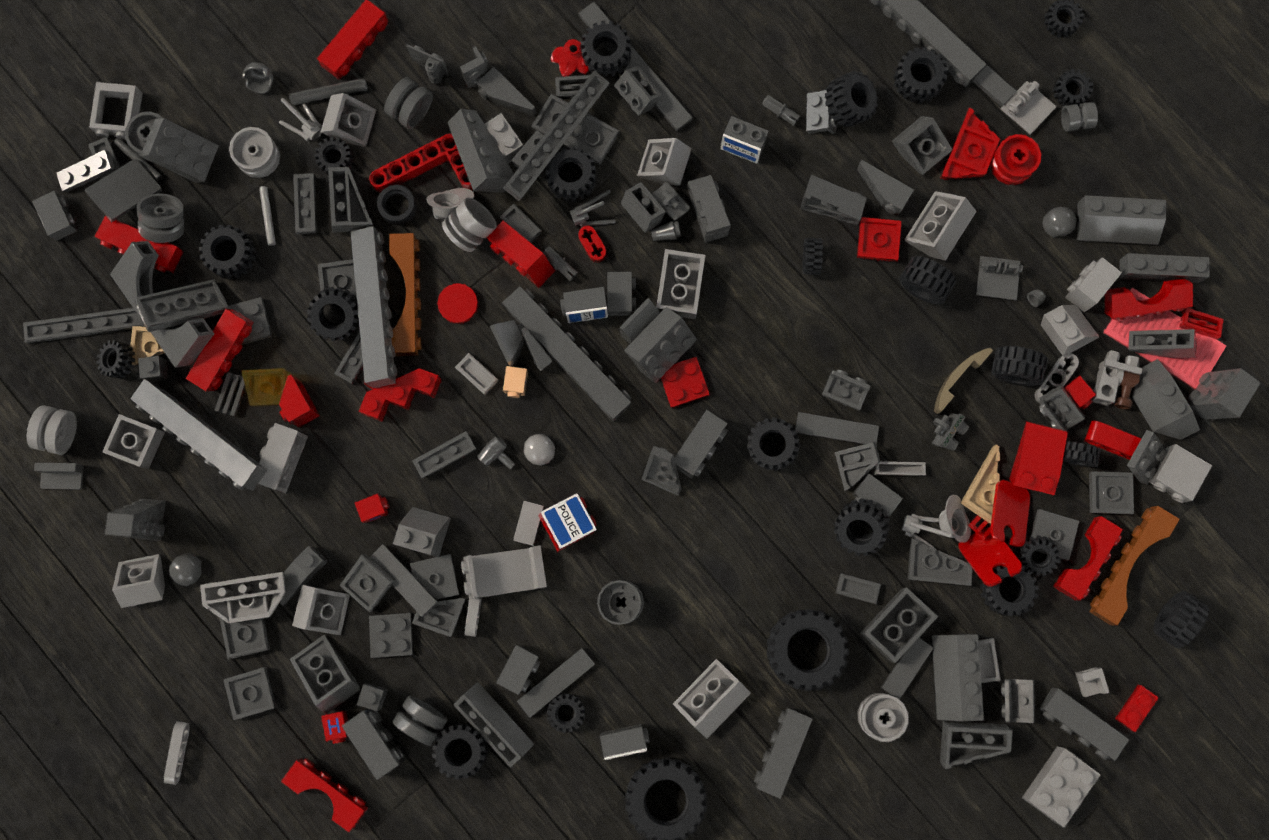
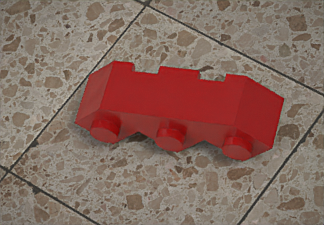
[359,368,442,422]

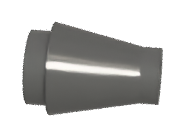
[651,220,682,241]

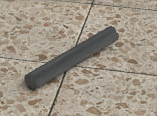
[289,78,367,105]

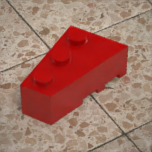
[487,221,555,288]

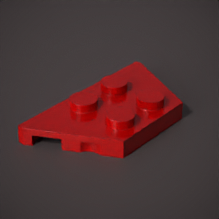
[941,108,1000,179]

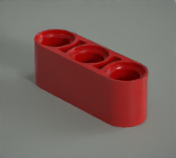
[1084,421,1142,460]

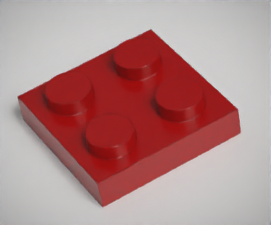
[857,217,901,262]
[661,357,710,408]

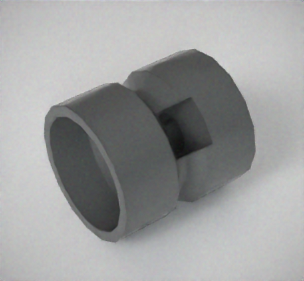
[1061,102,1098,132]

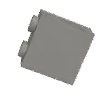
[1149,444,1212,503]

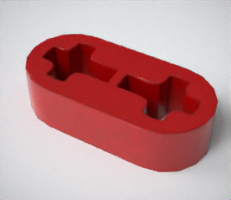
[578,226,606,263]

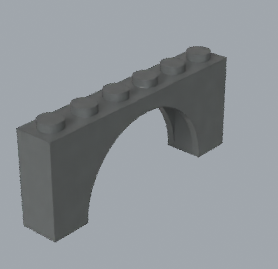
[110,241,214,368]

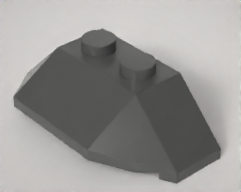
[1131,359,1200,440]

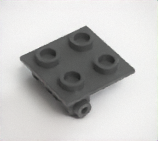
[407,44,449,84]
[976,256,1023,300]

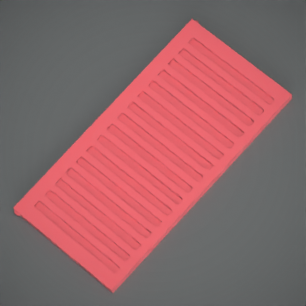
[1103,288,1226,390]

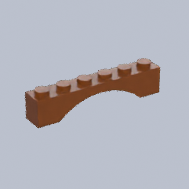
[389,233,422,356]
[1089,506,1179,625]

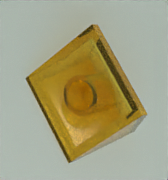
[242,368,291,406]

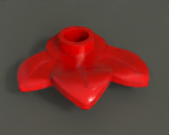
[551,39,588,77]

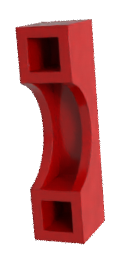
[1104,278,1193,320]
[1053,516,1123,600]
[281,758,368,832]

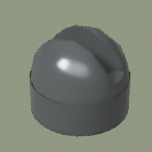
[1027,289,1046,307]

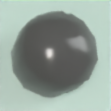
[242,62,274,94]
[1043,207,1077,238]
[169,553,202,586]

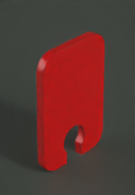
[990,480,1030,547]
[958,528,1022,586]

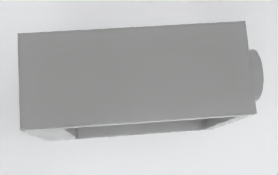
[89,82,142,139]

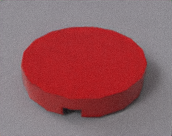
[437,283,478,324]

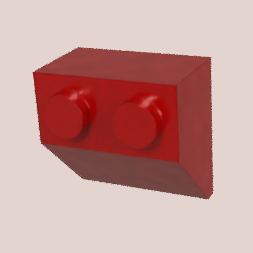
[279,375,320,428]

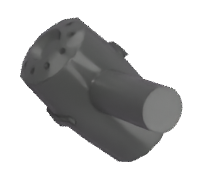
[477,436,515,469]

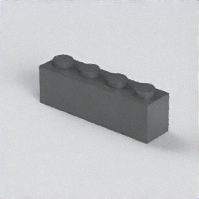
[1120,253,1209,283]
[453,682,534,767]
[1039,688,1129,761]
[754,708,812,799]

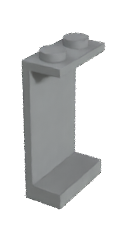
[461,546,547,599]

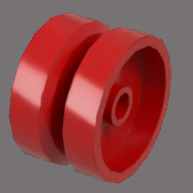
[990,134,1041,185]

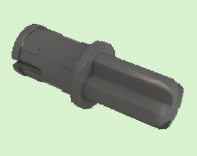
[762,95,801,126]
[543,247,578,281]

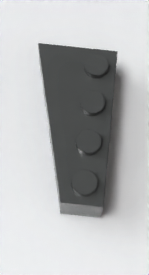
[448,109,514,193]
[105,499,166,541]

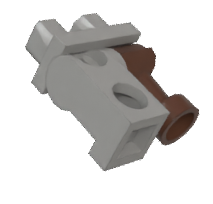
[1091,350,1143,410]

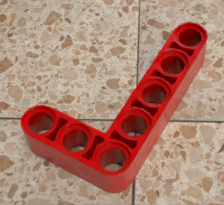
[369,134,473,193]

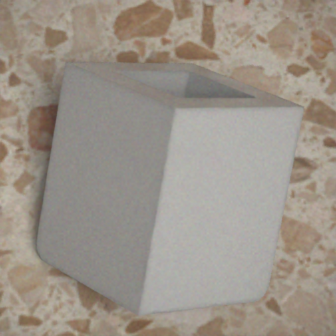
[1075,667,1109,697]

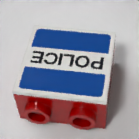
[538,494,597,552]

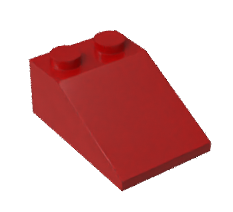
[1009,421,1068,495]

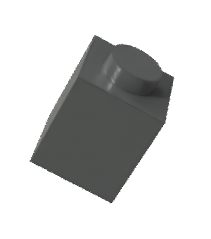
[138,356,168,382]
[357,683,388,711]

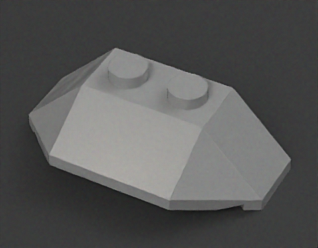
[200,572,286,623]

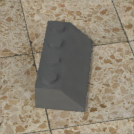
[1077,196,1166,246]
[931,634,984,721]

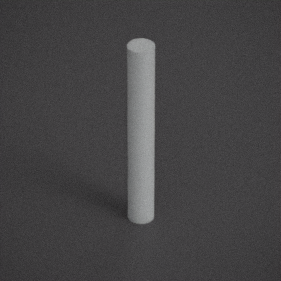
[259,186,276,246]

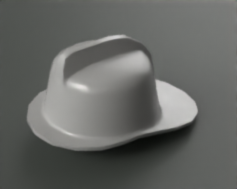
[427,188,475,219]
[939,495,971,543]

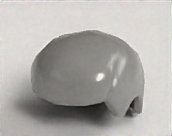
[524,434,555,466]

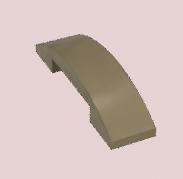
[934,348,993,414]

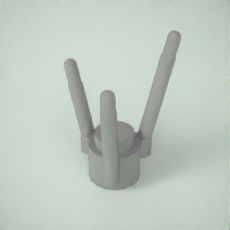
[279,98,322,141]
[902,514,952,548]

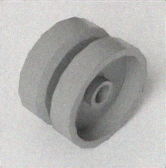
[229,127,280,178]
[27,405,77,455]
[858,693,908,742]

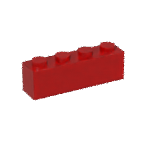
[317,0,388,80]
[95,215,183,273]
[186,309,254,391]

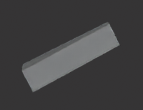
[871,461,926,476]

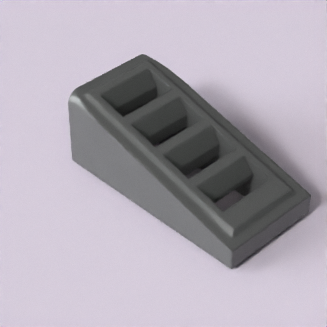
[521,328,552,371]

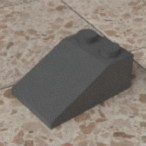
[290,635,361,714]

